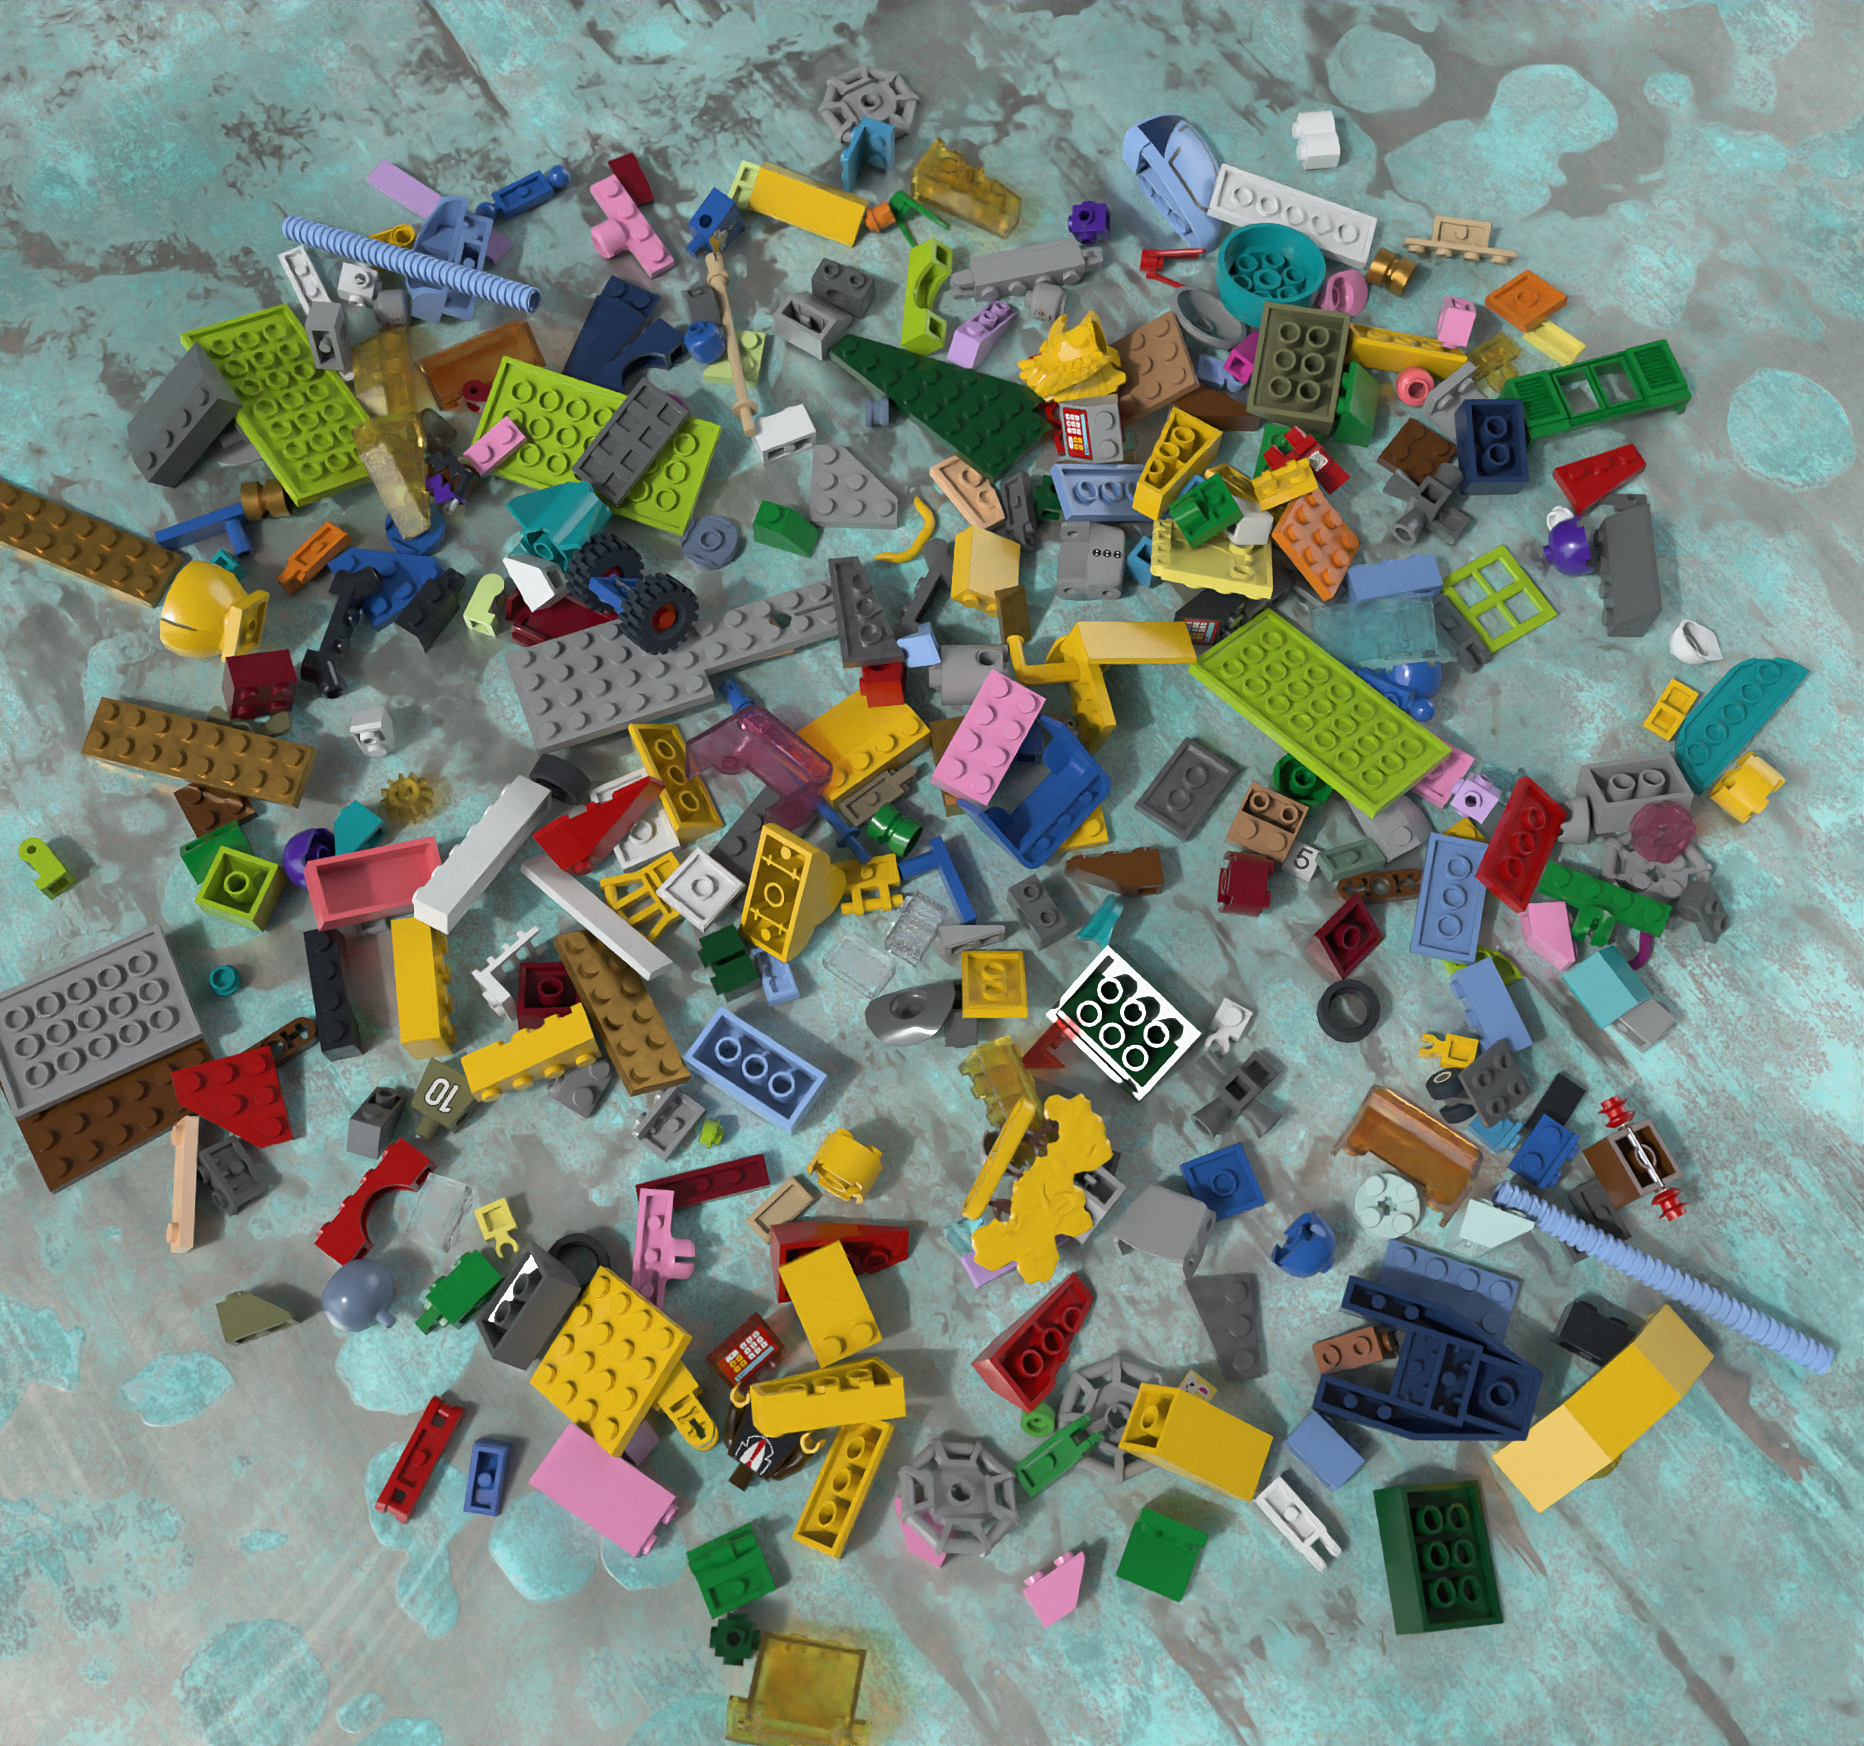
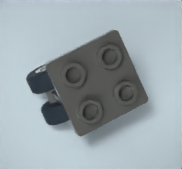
[1426,1040,1531,1128]

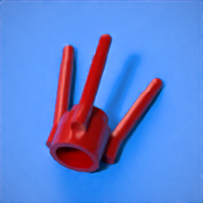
[1140,248,1206,288]

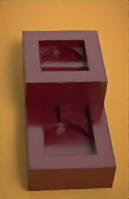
[607,152,655,208]

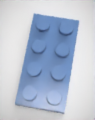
[1050,464,1168,522]
[1409,832,1489,965]
[1377,1238,1519,1344]

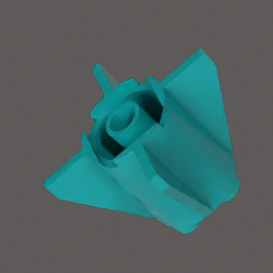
[505,481,612,582]

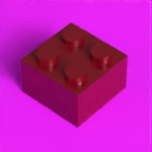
[221,649,298,720]

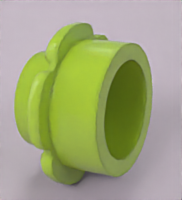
[698,1118,725,1149]

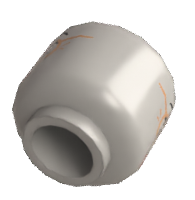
[1024,282,1067,322]
[373,289,414,328]

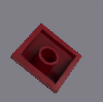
[1306,893,1384,980]

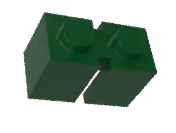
[697,923,761,1003]

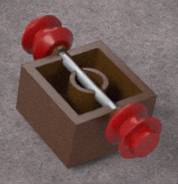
[1582,1095,1690,1222]

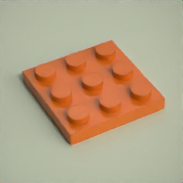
[1271,489,1361,601]

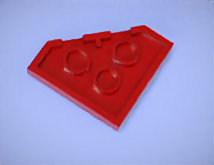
[170,1046,295,1149]

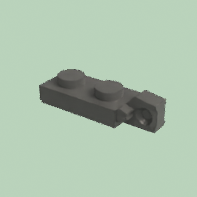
[1000,470,1037,554]

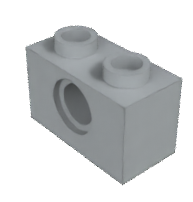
[305,301,352,371]

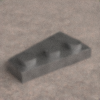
[1182,1276,1262,1381]

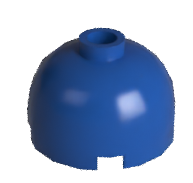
[1380,661,1443,700]
[1271,1211,1336,1278]

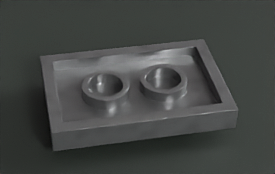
[1134,736,1237,843]

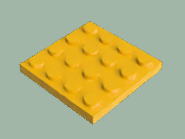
[529,1265,693,1458]

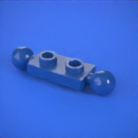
[475,165,570,223]
[1343,664,1436,722]

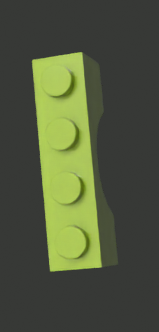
[900,237,953,356]

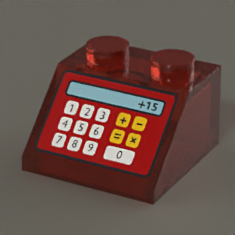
[705,1312,787,1396]

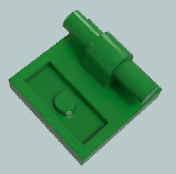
[686,1523,777,1620]

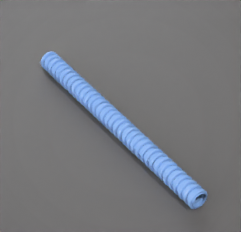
[282,215,541,313]
[1491,1180,1834,1375]

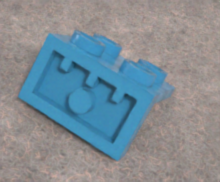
[840,116,895,193]

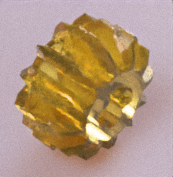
[380,771,434,825]

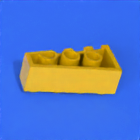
[1132,406,1223,522]

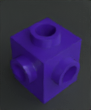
[1068,201,1111,245]

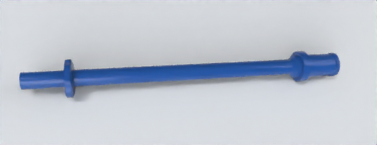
[718,678,872,865]

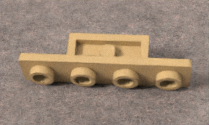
[1402,215,1517,265]

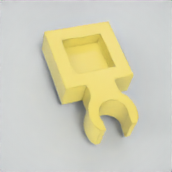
[474,1197,520,1261]

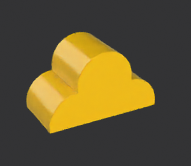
[738,823,846,963]

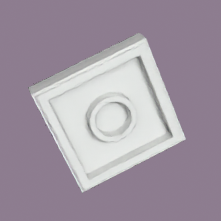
[656,847,746,933]

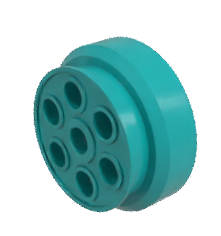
[1214,223,1326,328]

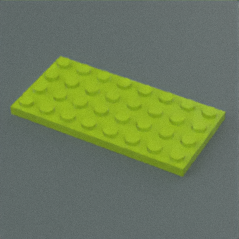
[180,303,402,507]
[465,355,722,537]
[1187,607,1453,820]

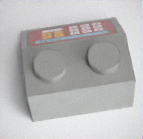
[1059,394,1124,464]

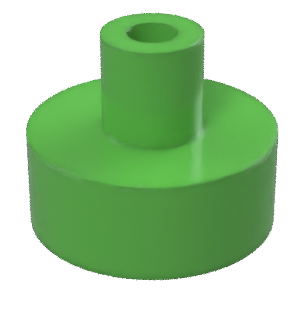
[1020,1401,1055,1437]

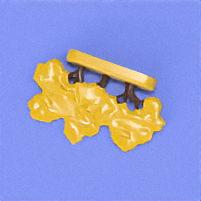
[960,1093,1113,1284]

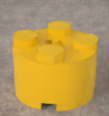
[1709,750,1786,823]
[807,1128,883,1204]

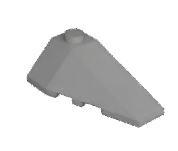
[1345,794,1434,865]

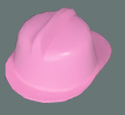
[1313,270,1368,316]

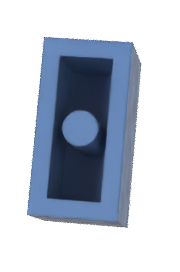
[1281,1411,1365,1493]

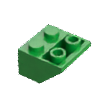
[1331,361,1380,448]

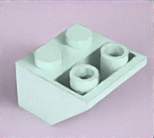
[1443,1198,1535,1260]

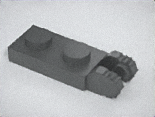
[1417,593,1492,674]

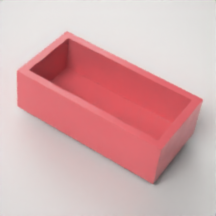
[303,836,442,932]

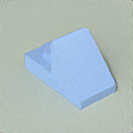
[897,621,941,668]

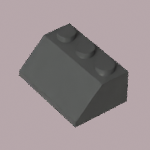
[476,1241,581,1371]

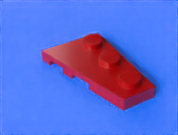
[1552,443,1647,516]

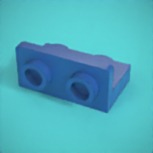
[1506,1114,1581,1190]

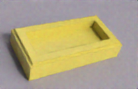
[1522,319,1587,366]

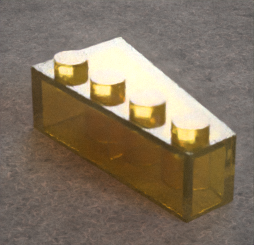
[957,1035,1059,1171]

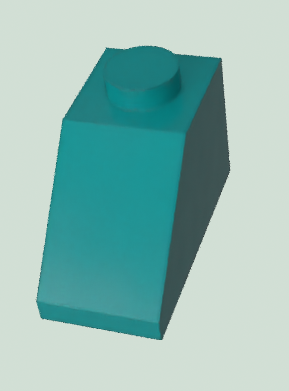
[334,800,390,856]

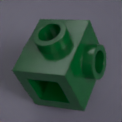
[1033,475,1065,524]
[709,1612,761,1666]

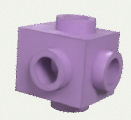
[1450,771,1502,824]

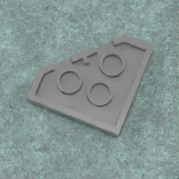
[809,445,898,530]

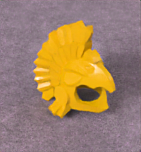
[1017,310,1126,403]

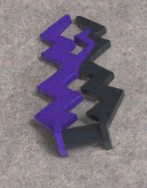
[385,439,478,505]

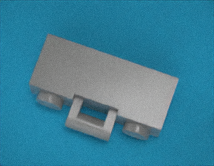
[1568,970,1676,1054]

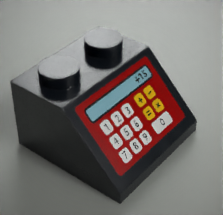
[1174,588,1245,646]

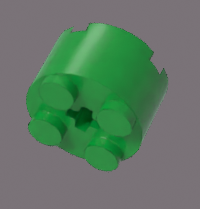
[1267,753,1333,819]

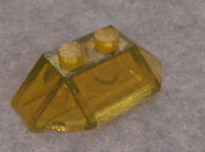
[351,325,419,427]

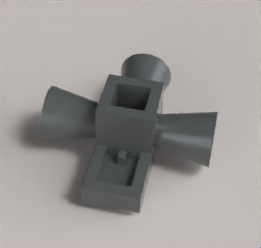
[1383,463,1471,545]
[1189,1049,1282,1140]

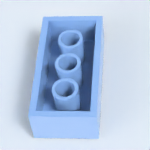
[683,1006,828,1137]

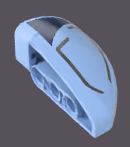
[1122,113,1224,259]

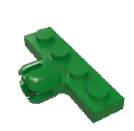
[1537,861,1673,947]

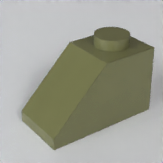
[215,1291,300,1347]

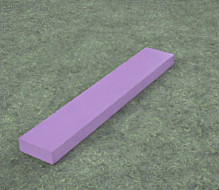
[366,159,513,265]

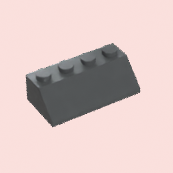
[1593,503,1662,637]

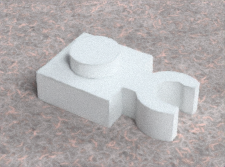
[1204,998,1253,1058]

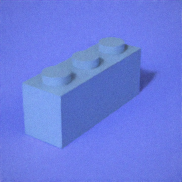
[1342,554,1443,614]
[1449,957,1533,1054]

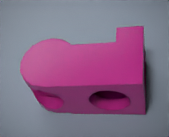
[1222,332,1259,385]

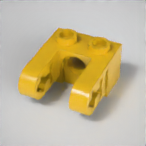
[652,1359,720,1452]

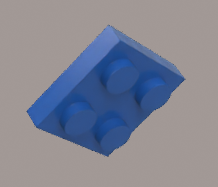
[1179,1142,1266,1223]

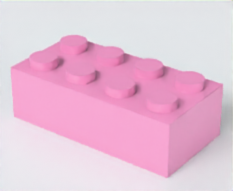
[929,669,1046,812]

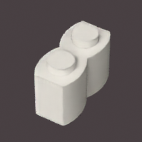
[1292,110,1340,170]

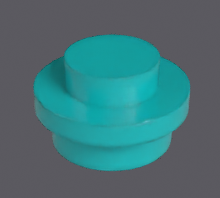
[208,965,242,997]

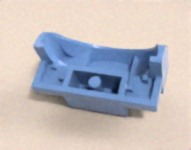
[406,196,493,324]

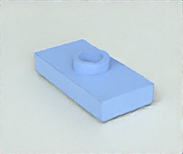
[751,948,800,1007]

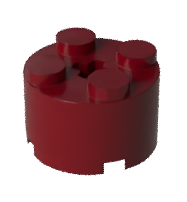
[1217,851,1274,917]

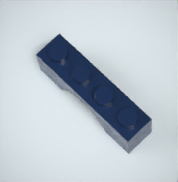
[587,318,688,395]

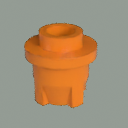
[863,201,896,234]

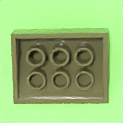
[1246,301,1351,435]

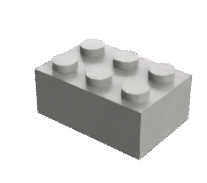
[1575,753,1694,834]

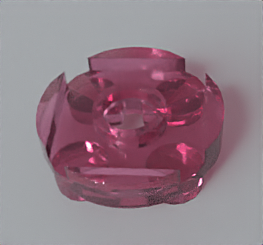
[1629,800,1697,864]

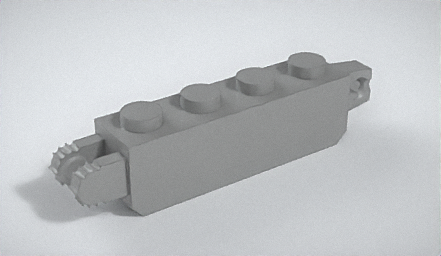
[950,238,1103,303]

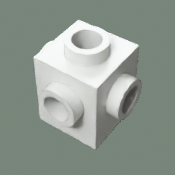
[338,262,383,308]

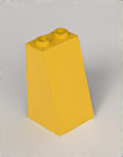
[1118,1383,1273,1503]

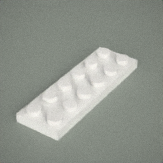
[1207,163,1377,270]

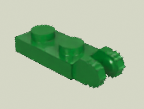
[1012,1413,1105,1498]

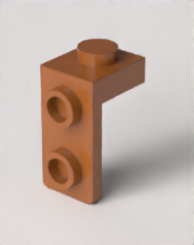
[1312,1326,1396,1376]

